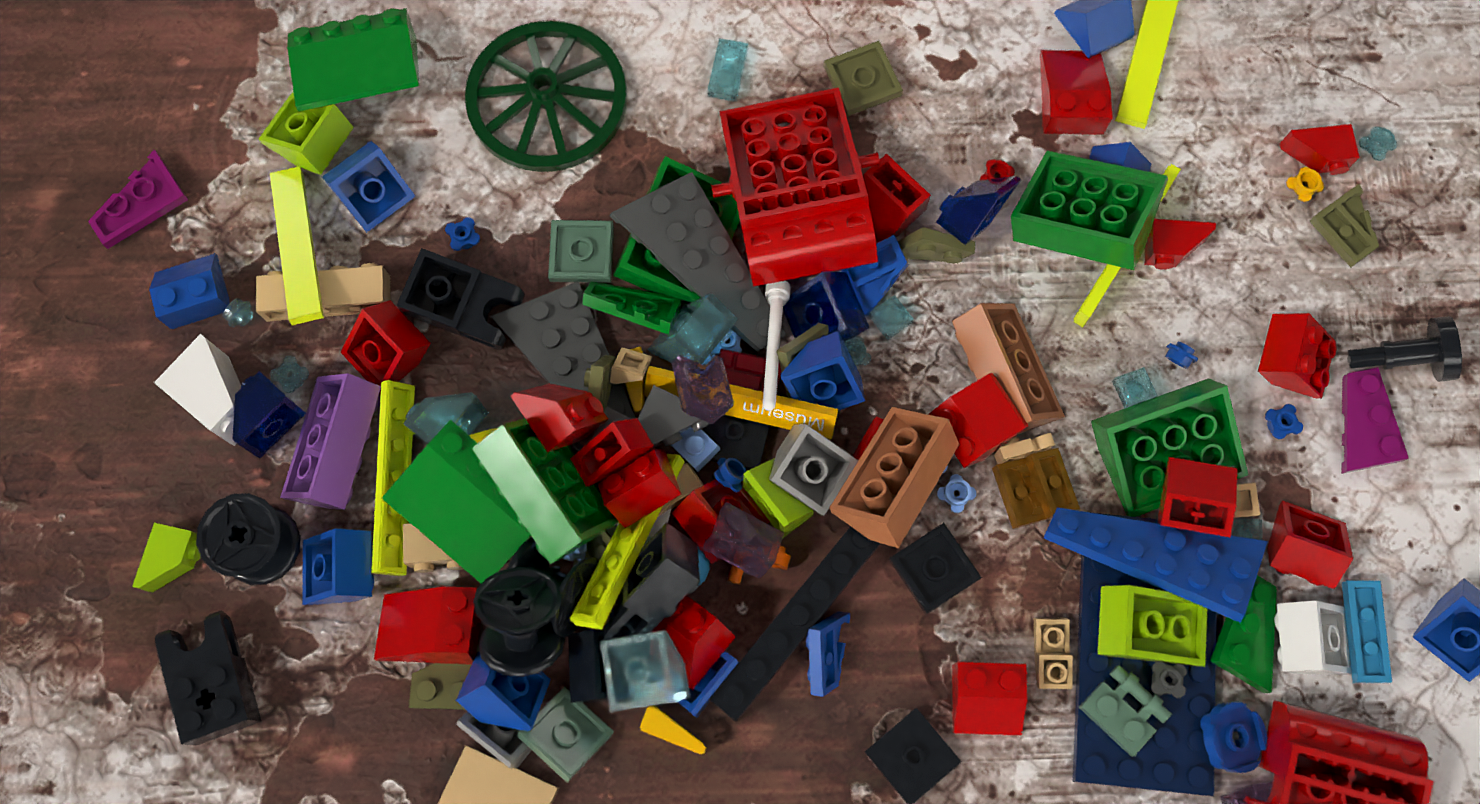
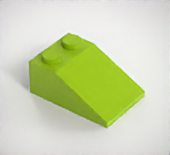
[1098,585,1207,667]

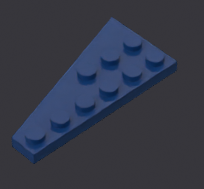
[1044,507,1268,622]

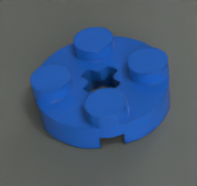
[1201,702,1267,773]

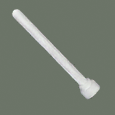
[763,281,791,411]

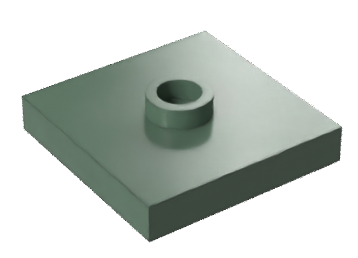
[548,220,614,283]
[517,687,614,783]

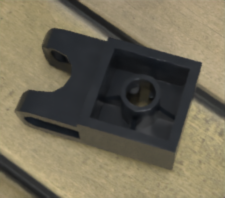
[396,248,525,350]
[604,523,700,654]
[155,610,262,746]

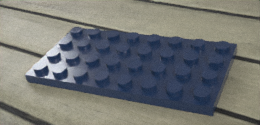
[1072,512,1216,796]

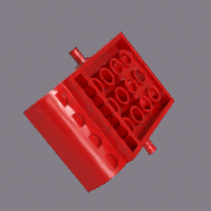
[711,87,880,287]
[1244,700,1434,804]

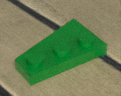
[582,282,682,335]
[1210,575,1277,693]

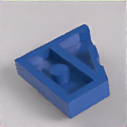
[806,611,850,697]

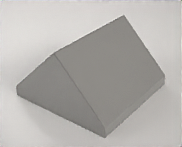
[456,712,531,768]

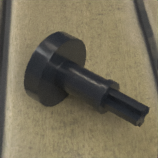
[1347,316,1462,382]

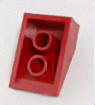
[1040,50,1112,135]
[374,586,481,664]

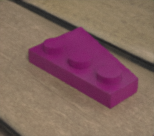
[88,149,188,249]
[1341,367,1409,474]

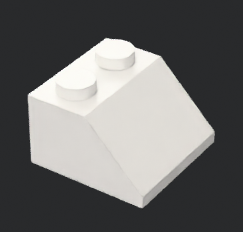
[1275,600,1352,675]

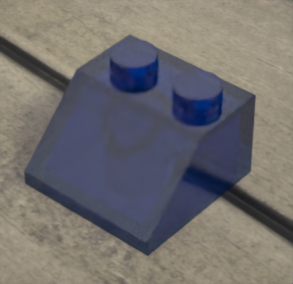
[936,176,1022,245]
[783,271,870,343]
[232,371,306,459]

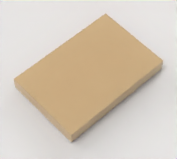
[438,746,559,804]

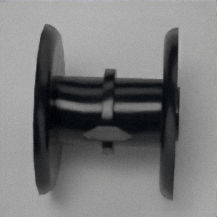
[196,493,301,585]
[507,537,599,637]
[473,567,565,677]

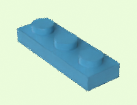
[1342,581,1392,683]

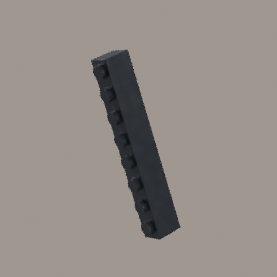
[710,526,882,723]

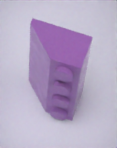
[280,373,381,510]

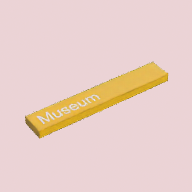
[644,366,838,440]

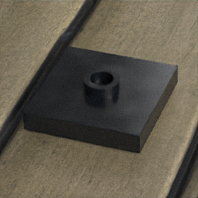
[702,412,770,470]
[888,523,982,615]
[864,707,961,804]

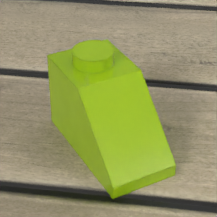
[132,523,201,593]

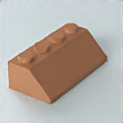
[952,303,1065,434]
[829,407,959,548]

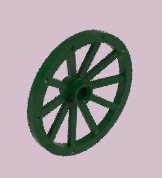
[465,21,627,172]

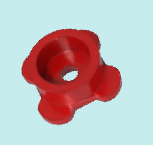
[980,159,1015,193]

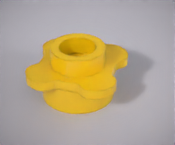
[1286,167,1324,202]

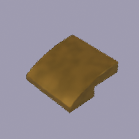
[992,448,1080,529]

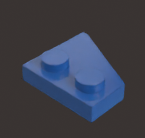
[841,235,909,318]

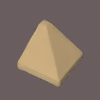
[610,348,652,384]

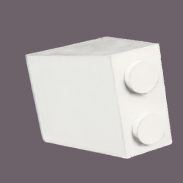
[154,334,256,446]

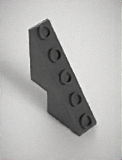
[591,385,713,474]

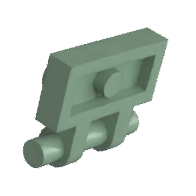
[1079,664,1172,756]

